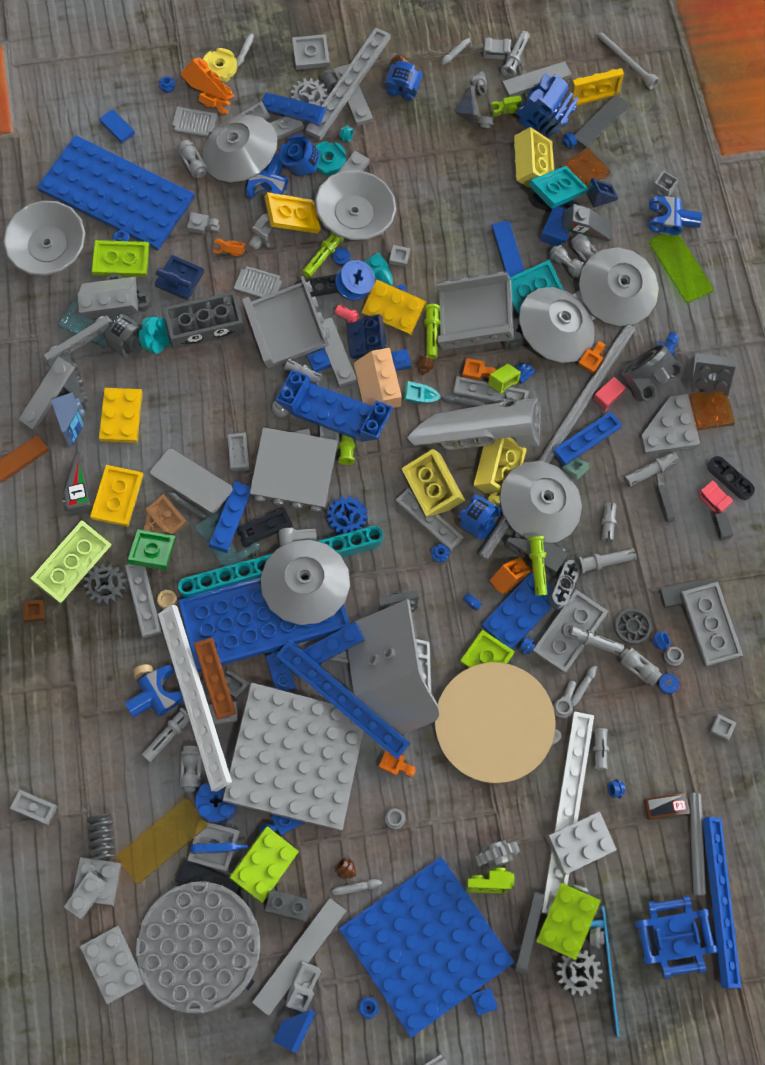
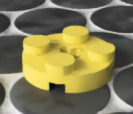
[203,48,237,82]

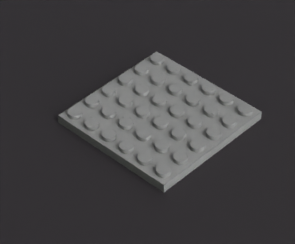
[222,683,363,831]

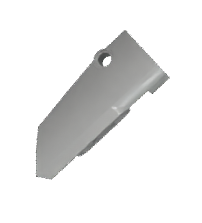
[407,397,541,450]

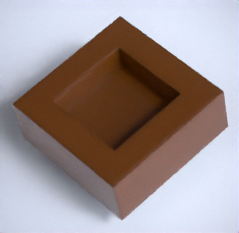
[23,600,45,622]

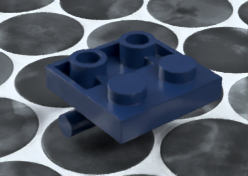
[155,255,204,301]
[347,314,386,360]

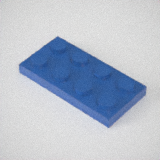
[481,571,561,650]

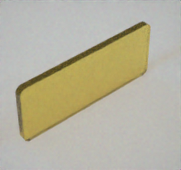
[117,799,208,884]

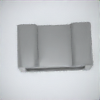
[483,38,511,60]

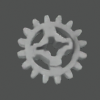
[290,78,328,106]
[475,840,520,869]
[556,950,603,997]

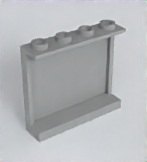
[436,272,514,350]
[242,276,330,369]
[250,427,339,512]

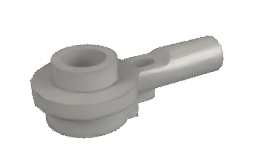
[553,681,577,719]

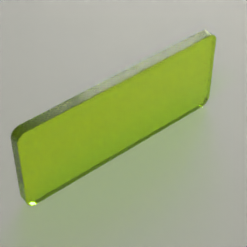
[649,234,714,303]

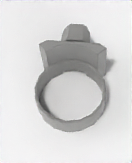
[249,213,273,250]

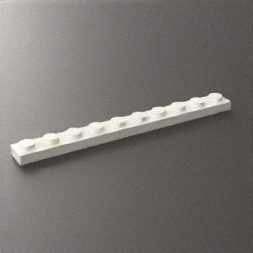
[158,605,232,792]
[541,712,594,915]

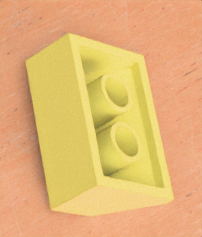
[514,127,554,187]
[474,437,527,495]
[401,449,465,517]

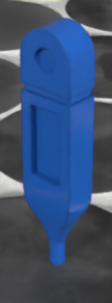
[190,843,248,854]

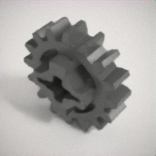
[83,563,127,606]

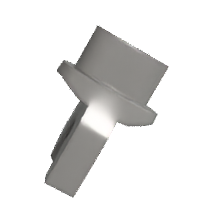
[472,71,487,95]

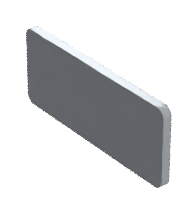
[150,449,233,513]

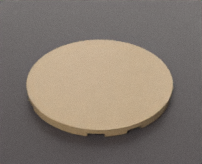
[435,662,555,784]

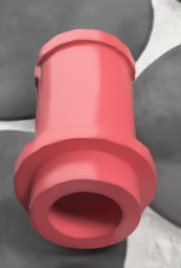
[335,304,359,324]

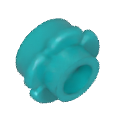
[339,125,354,143]

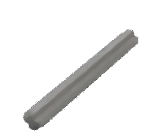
[689,793,706,896]

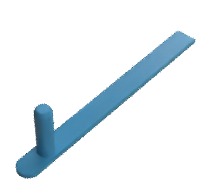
[590,906,619,1037]

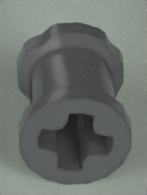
[319,69,338,93]

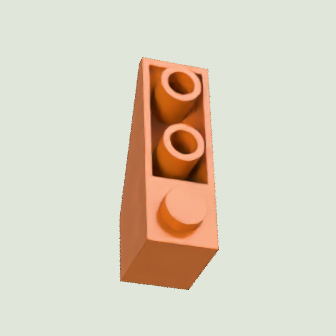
[180,57,235,100]

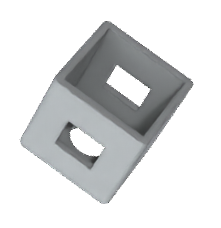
[652,171,678,197]

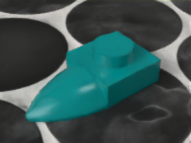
[364,252,393,286]
[404,381,441,404]

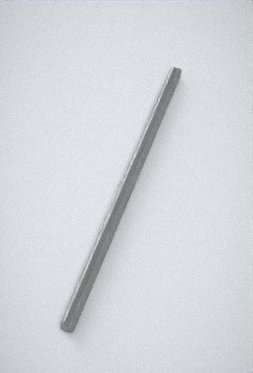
[479,324,635,560]

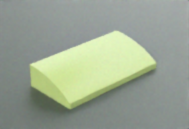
[30,520,112,603]

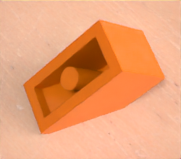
[489,557,533,595]

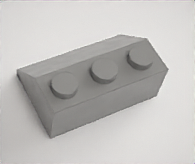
[78,277,138,319]

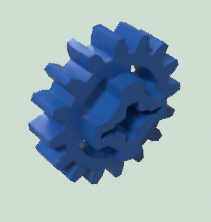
[327,495,368,535]

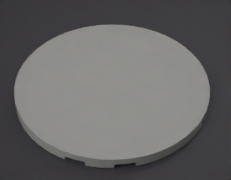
[136,882,260,1014]

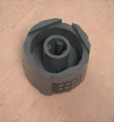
[104,314,143,358]

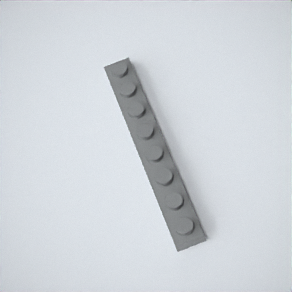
[305,28,391,141]

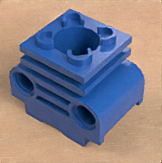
[516,73,579,138]

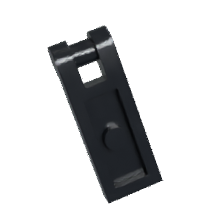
[236,508,293,547]

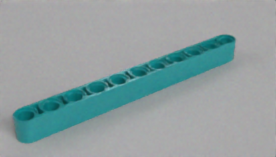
[178,526,383,598]

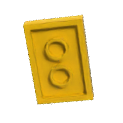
[569,68,624,105]
[264,192,321,234]
[361,280,426,335]
[99,388,143,443]
[90,465,144,527]

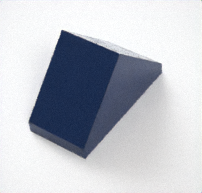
[587,178,619,208]

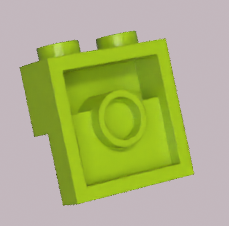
[465,868,514,894]

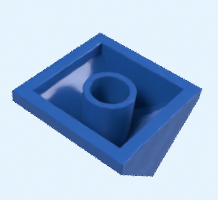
[273,1010,316,1054]

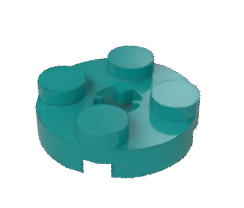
[316,141,346,177]
[139,316,170,354]

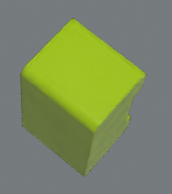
[488,364,521,393]

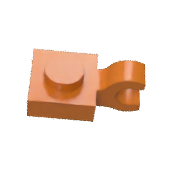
[198,92,230,115]
[213,239,246,256]
[578,341,605,374]
[463,358,496,381]
[378,750,416,778]

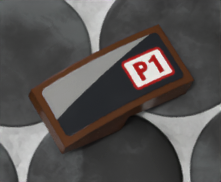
[644,793,690,820]

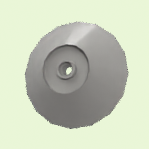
[202,115,277,183]
[315,170,396,240]
[3,200,85,276]
[579,247,659,326]
[519,287,595,363]
[500,461,582,543]
[261,540,350,625]

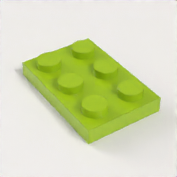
[92,240,150,277]
[228,826,299,903]
[537,883,601,960]

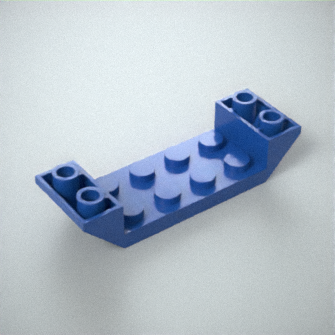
[275,370,393,442]

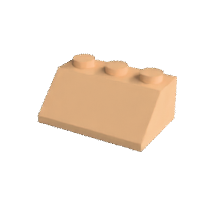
[354,348,402,408]

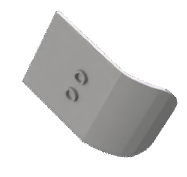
[348,599,439,735]

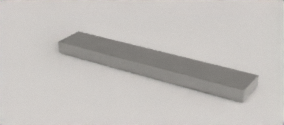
[252,898,347,1016]

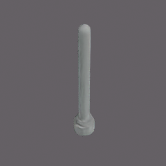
[598,32,659,90]

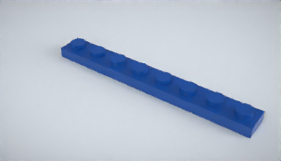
[276,640,411,759]
[703,817,741,989]

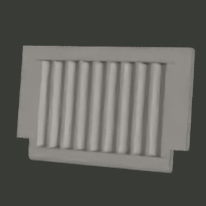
[172,107,218,137]
[233,266,282,298]

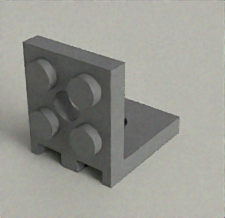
[691,353,736,396]

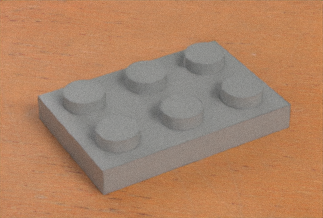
[546,812,617,875]
[80,926,145,1005]

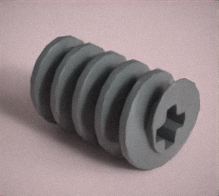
[87,814,116,860]

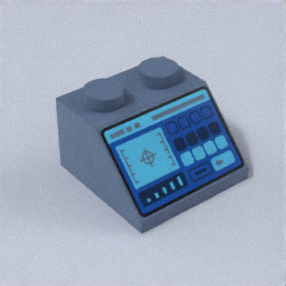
[51,392,86,447]

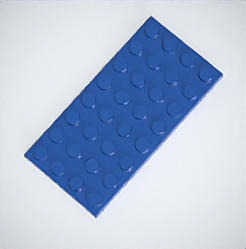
[37,135,195,251]
[179,575,350,672]

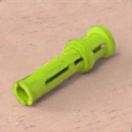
[302,232,344,279]
[424,304,440,359]
[338,435,355,465]
[527,536,548,596]

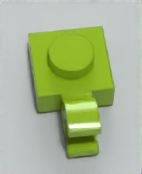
[491,96,522,116]

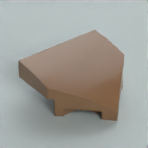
[144,494,188,535]

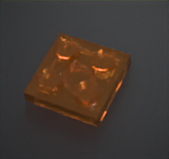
[561,148,611,187]
[689,391,735,430]

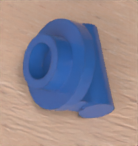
[515,362,535,384]

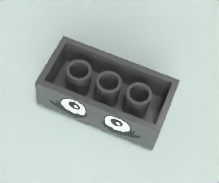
[163,291,245,349]

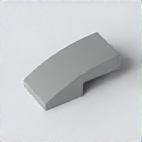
[285,961,321,1012]

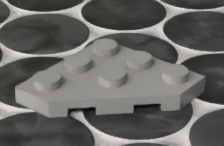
[641,394,700,455]

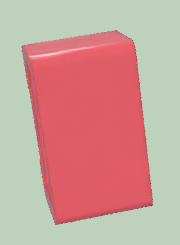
[593,377,626,411]
[698,480,733,514]

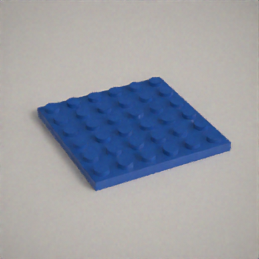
[339,857,515,1038]

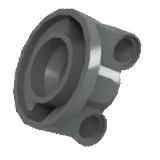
[621,344,684,402]

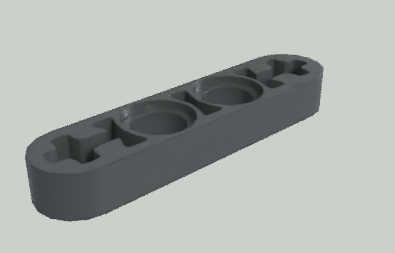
[514,892,544,975]

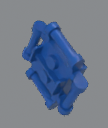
[635,895,718,979]

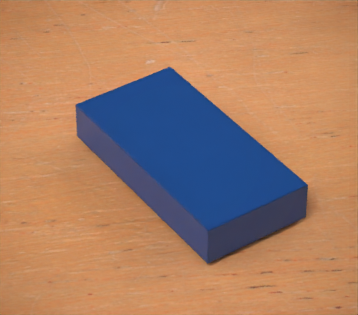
[99,109,135,144]

